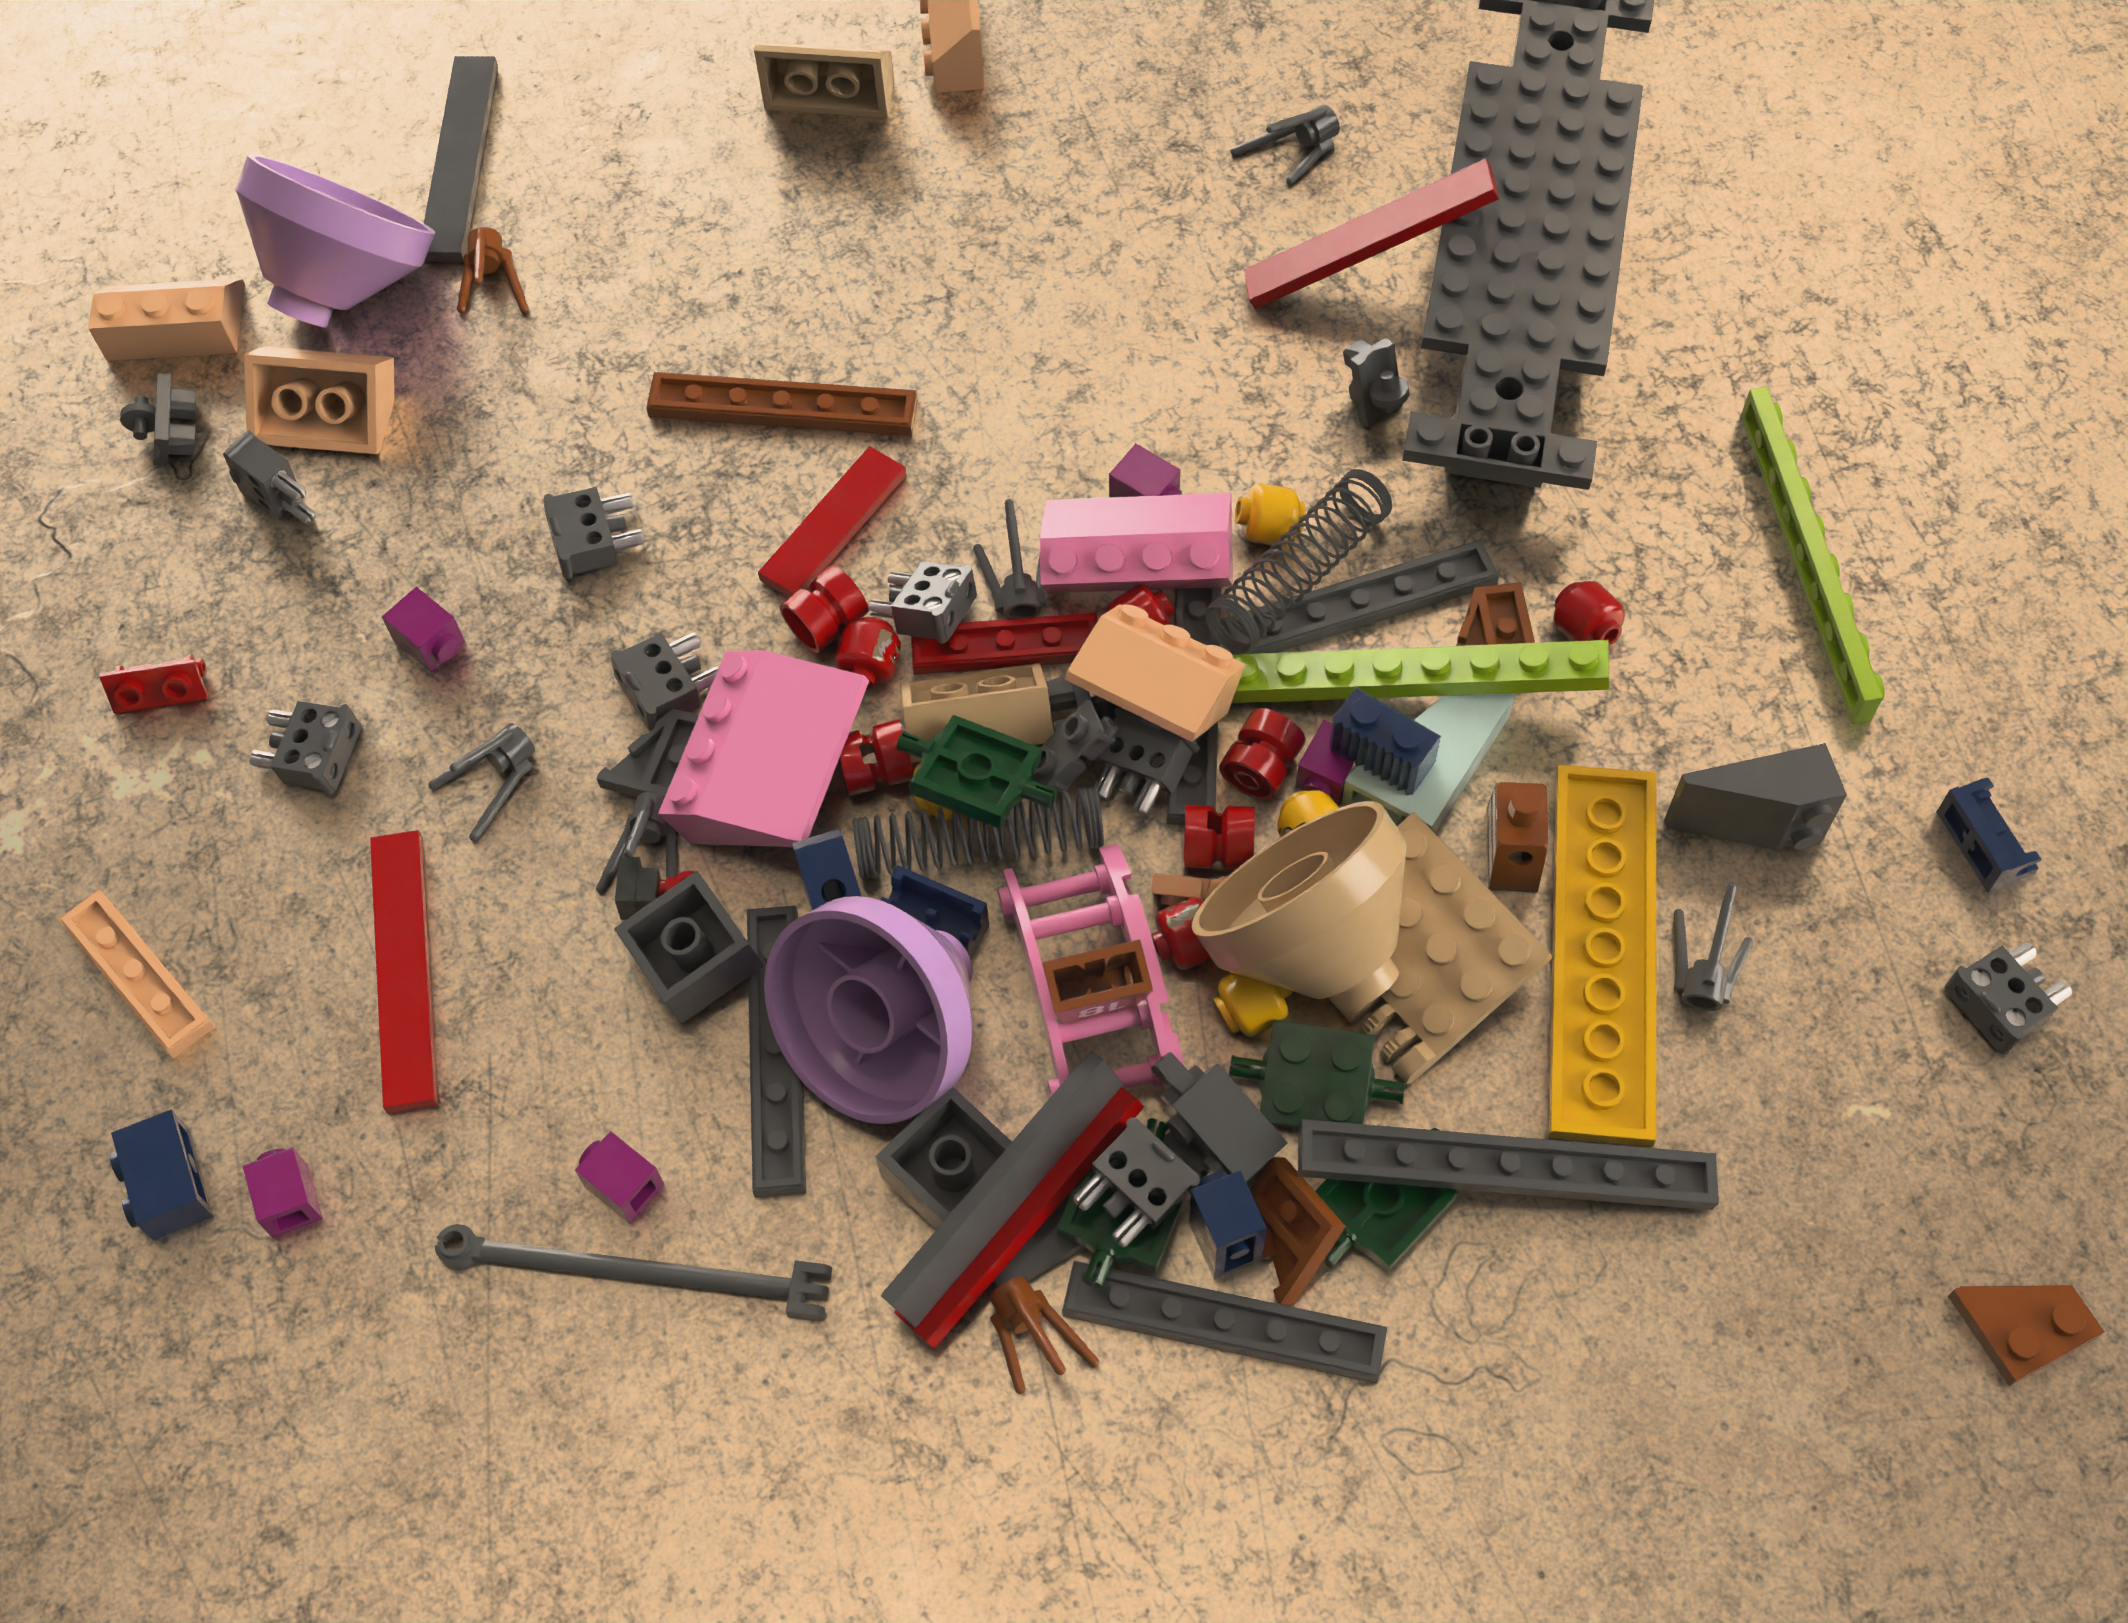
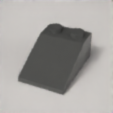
[1664,743,1847,850]

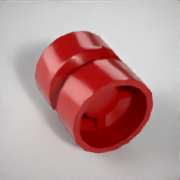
[779,565,869,653]
[1219,708,1306,800]
[838,719,913,796]
[1184,805,1255,869]

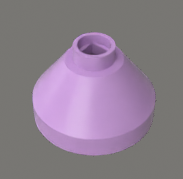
[235,153,435,327]
[764,896,972,1124]

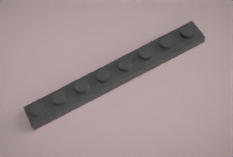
[1298,1119,1719,1210]

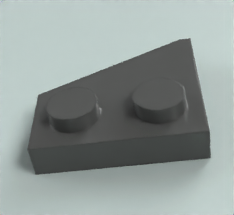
[596,708,699,797]

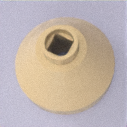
[1192,801,1406,1012]

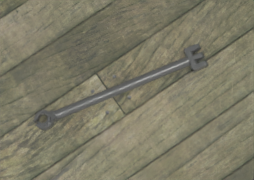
[434,1224,832,1321]

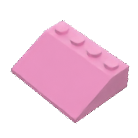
[658,650,869,847]

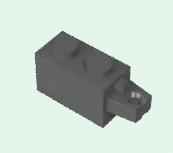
[1151,1052,1288,1181]

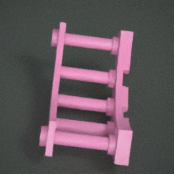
[998,844,1184,1097]

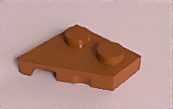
[1456,582,1535,646]
[1250,1157,1346,1305]

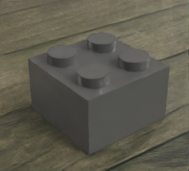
[614,871,764,1024]
[875,1087,1012,1230]

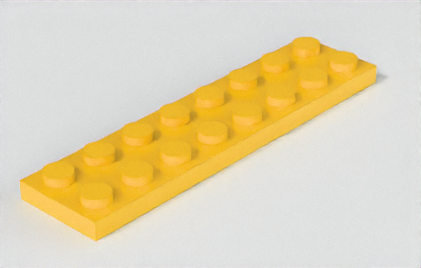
[1548,764,1657,1147]

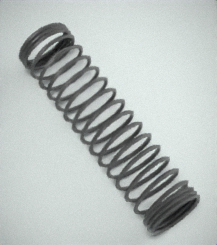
[1205,469,1392,653]
[853,786,1104,880]

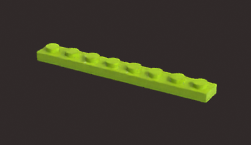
[1740,386,1885,724]
[1231,640,1610,703]

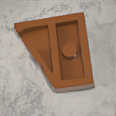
[1948,1285,2105,1386]

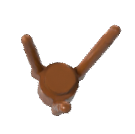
[457,227,528,313]
[990,1276,1099,1394]

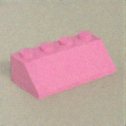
[1040,493,1233,593]

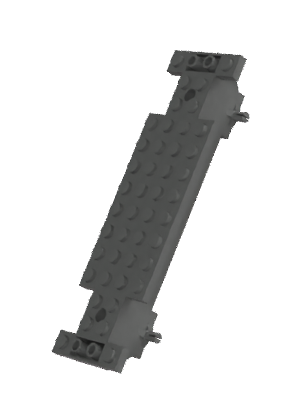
[1402,0,1654,490]

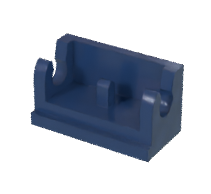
[1936,778,2042,893]
[880,865,989,960]

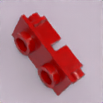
[99,655,208,714]

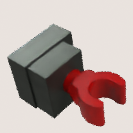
[615,856,694,920]

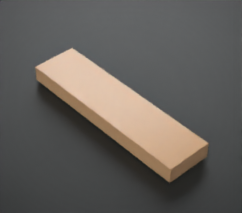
[58,889,215,1059]

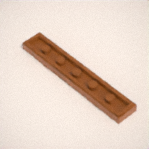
[646,372,918,436]

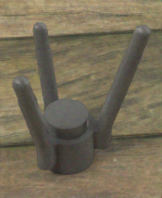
[1231,105,1340,185]
[973,499,1047,619]
[428,723,535,841]
[596,792,678,893]
[1674,882,1753,1011]

